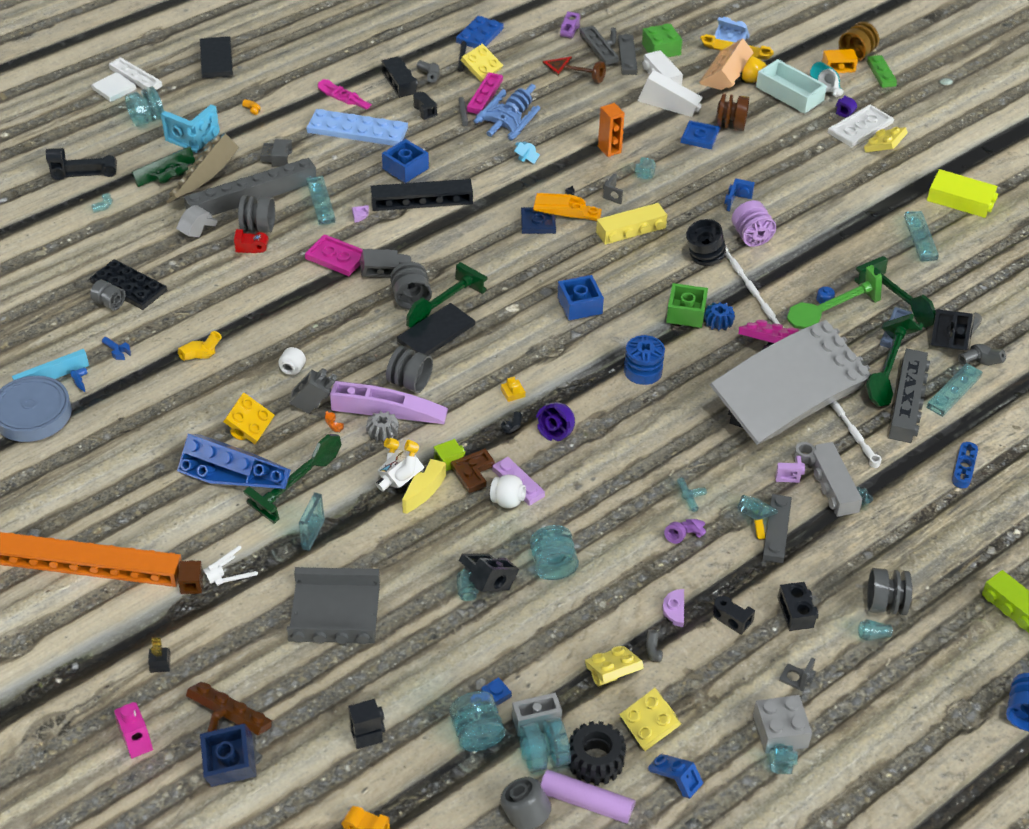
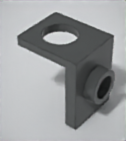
[603,174,623,205]
[779,657,816,691]

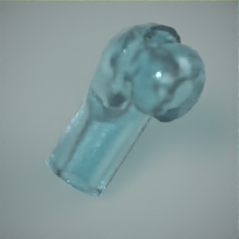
[91,193,113,213]

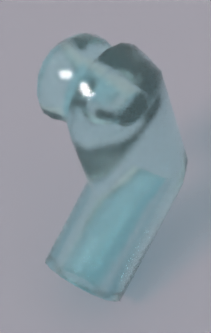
[856,487,873,505]

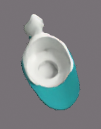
[810,62,844,97]

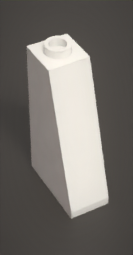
[638,70,703,117]

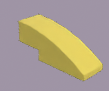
[402,459,446,514]

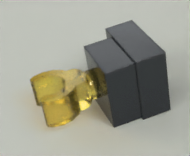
[148,637,171,673]

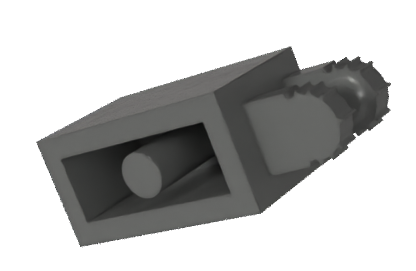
[289,368,337,414]

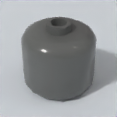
[500,777,552,829]

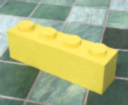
[596,203,667,245]

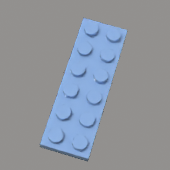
[307,109,408,146]

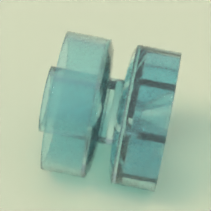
[520,717,571,773]

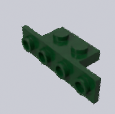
[131,147,196,187]

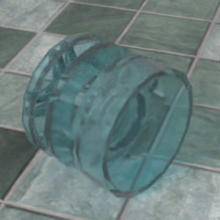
[125,86,164,127]
[530,525,579,580]
[449,691,505,751]

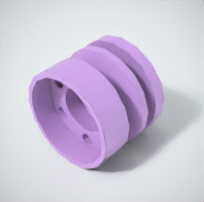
[731,200,776,247]

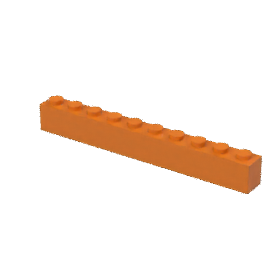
[0,532,182,587]

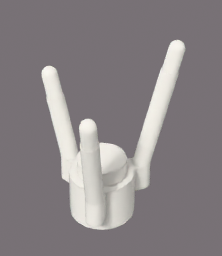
[203,546,258,586]

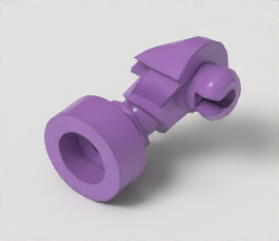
[664,519,706,544]

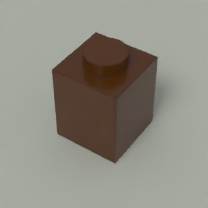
[178,560,204,594]

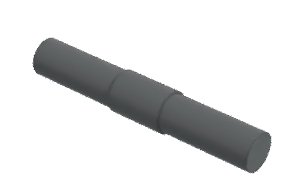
[458,97,469,126]

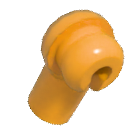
[242,99,261,115]

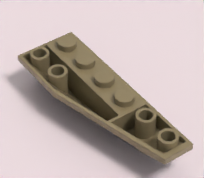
[166,134,239,204]

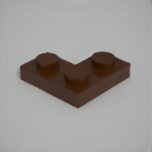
[451,448,495,493]

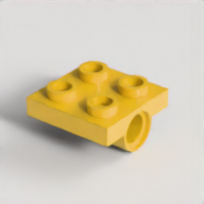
[223,392,275,445]

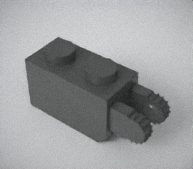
[360,249,412,277]

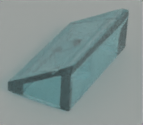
[738,495,778,520]

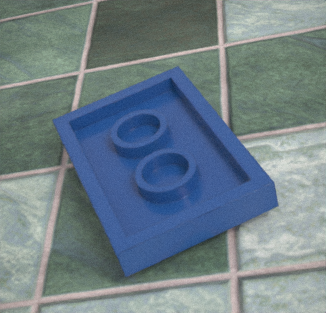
[456,16,504,48]

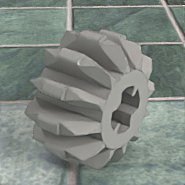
[366,410,399,442]

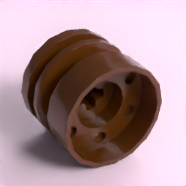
[716,93,750,131]

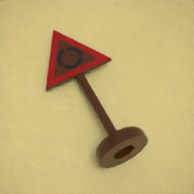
[542,56,606,83]

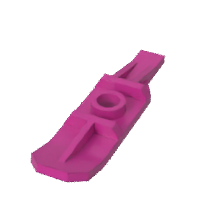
[318,79,371,110]

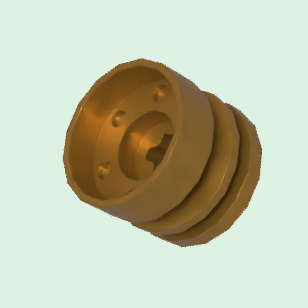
[838,21,880,61]

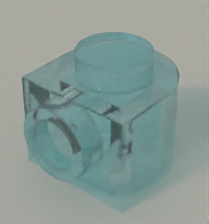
[635,157,656,179]
[769,744,798,774]

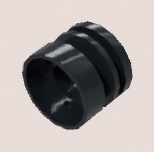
[686,219,726,266]

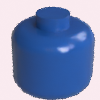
[816,286,835,304]

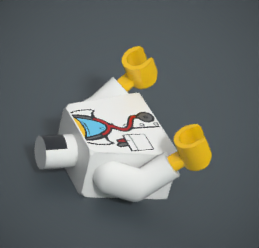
[375,438,424,492]

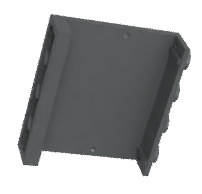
[287,567,380,644]

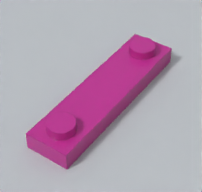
[467,72,503,114]

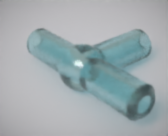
[677,477,707,512]

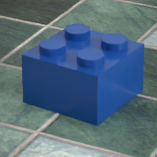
[382,139,429,183]
[557,275,604,321]

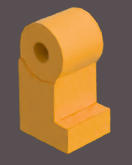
[341,806,390,829]

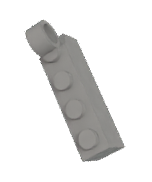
[794,442,863,517]

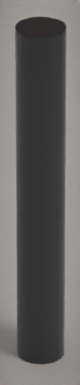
[457,41,467,72]

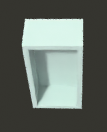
[756,59,827,114]

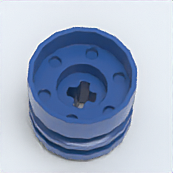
[624,335,665,385]
[1006,673,1029,732]

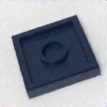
[521,207,556,234]

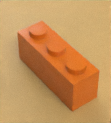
[598,103,625,157]

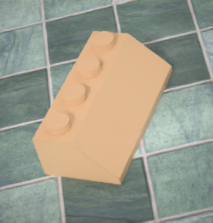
[699,38,754,90]

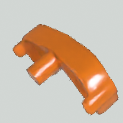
[325,411,344,432]

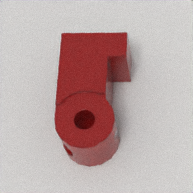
[234,229,269,253]

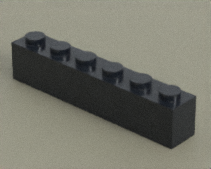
[371,179,473,211]

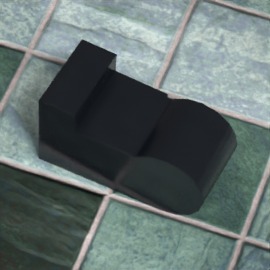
[413,91,437,120]
[713,596,755,635]

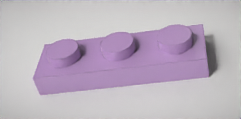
[492,457,545,506]

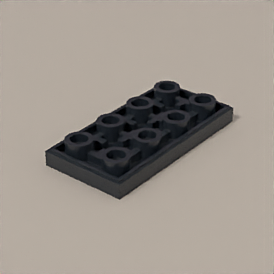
[200,36,233,79]
[90,259,167,310]
[397,303,475,355]

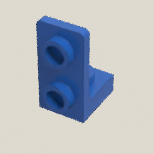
[725,178,755,211]
[648,754,703,799]

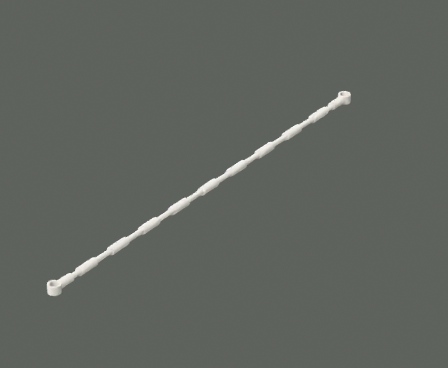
[725,247,882,468]

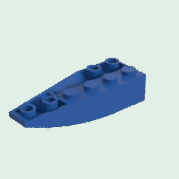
[177,434,291,489]

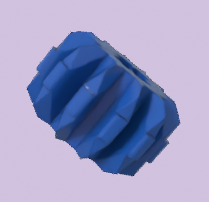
[704,302,735,331]

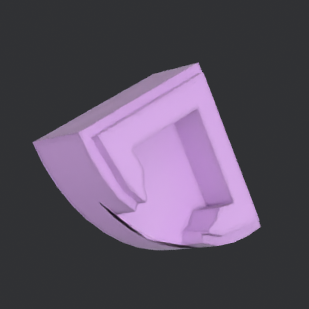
[352,205,369,223]

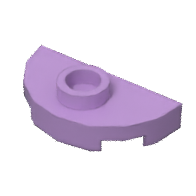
[662,589,684,627]

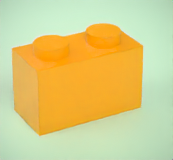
[822,49,858,73]

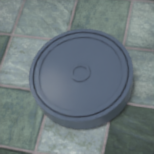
[0,376,72,442]

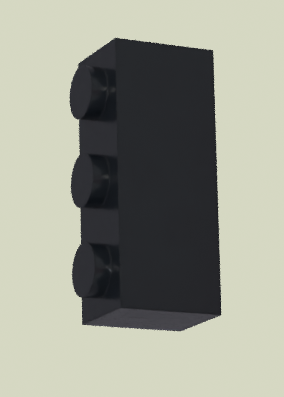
[381,56,418,98]

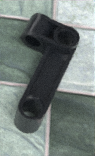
[46,148,117,180]

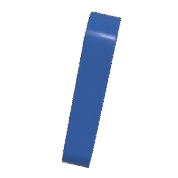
[952,442,978,488]

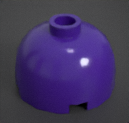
[536,402,575,442]

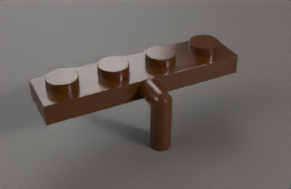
[186,682,273,736]

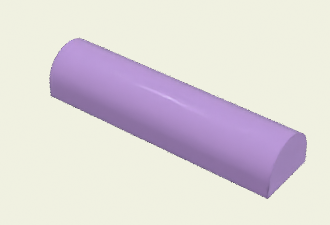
[541,769,635,824]

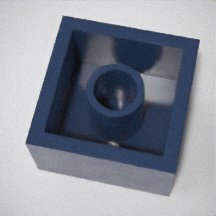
[200,724,257,787]

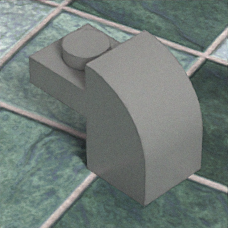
[176,205,218,237]

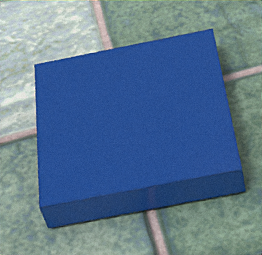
[681,120,720,150]

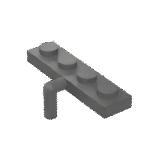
[580,26,619,65]

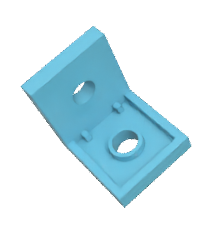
[161,105,220,153]

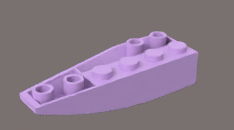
[330,381,448,424]

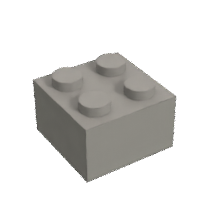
[753,695,812,754]

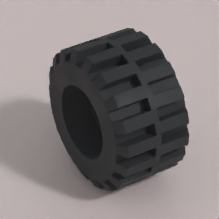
[567,721,626,785]

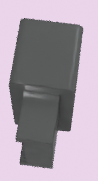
[260,139,292,167]

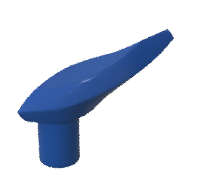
[70,367,87,392]

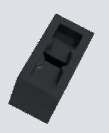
[777,582,819,631]

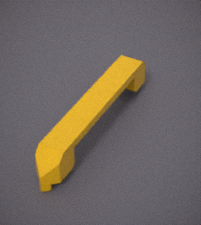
[700,34,774,60]

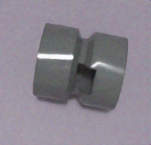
[90,279,125,311]

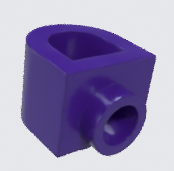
[836,95,857,118]

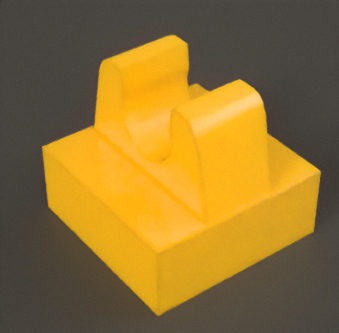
[501,377,526,402]

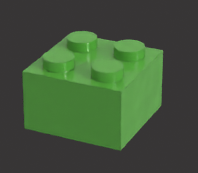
[642,24,683,58]
[666,283,708,328]

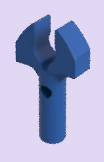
[102,337,131,360]

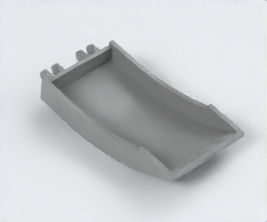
[710,320,870,445]

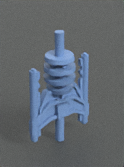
[474,84,541,141]

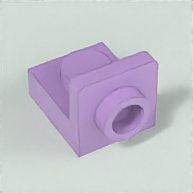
[775,456,805,483]

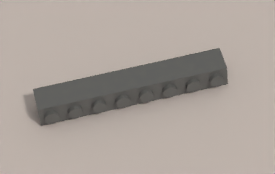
[184,158,317,215]

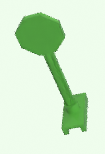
[787,265,882,329]

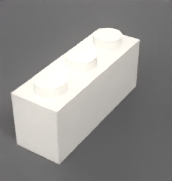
[642,50,683,85]

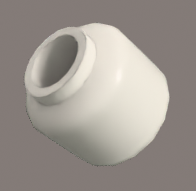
[278,347,306,375]

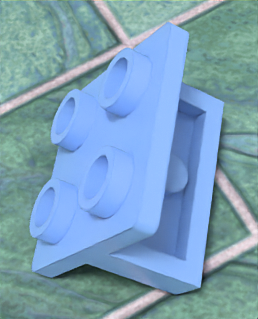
[714,17,750,42]

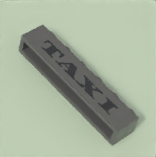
[888,348,930,443]

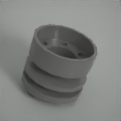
[238,195,275,233]
[390,262,432,310]
[386,346,433,393]
[867,568,913,615]

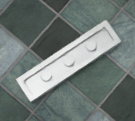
[109,57,162,93]

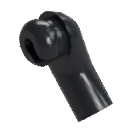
[501,411,522,434]

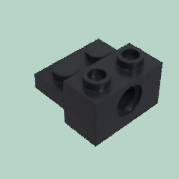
[931,309,975,351]
[458,553,520,592]

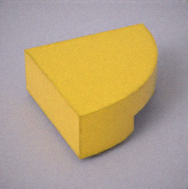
[753,512,765,539]

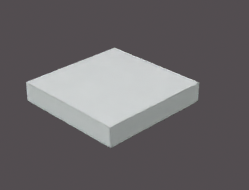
[91,72,136,102]

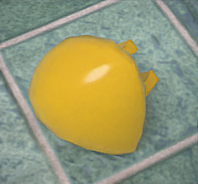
[742,56,767,83]

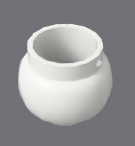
[490,474,526,508]

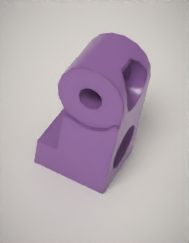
[560,11,580,38]

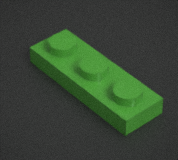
[867,55,897,88]

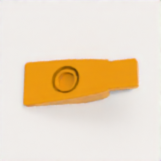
[533,193,602,221]

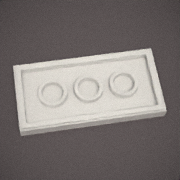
[828,104,894,148]

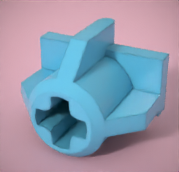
[514,142,540,164]

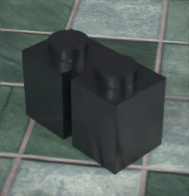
[348,699,386,749]

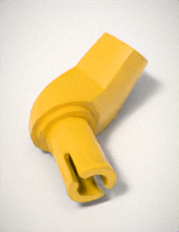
[178,331,222,361]

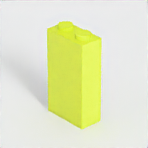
[927,169,999,218]

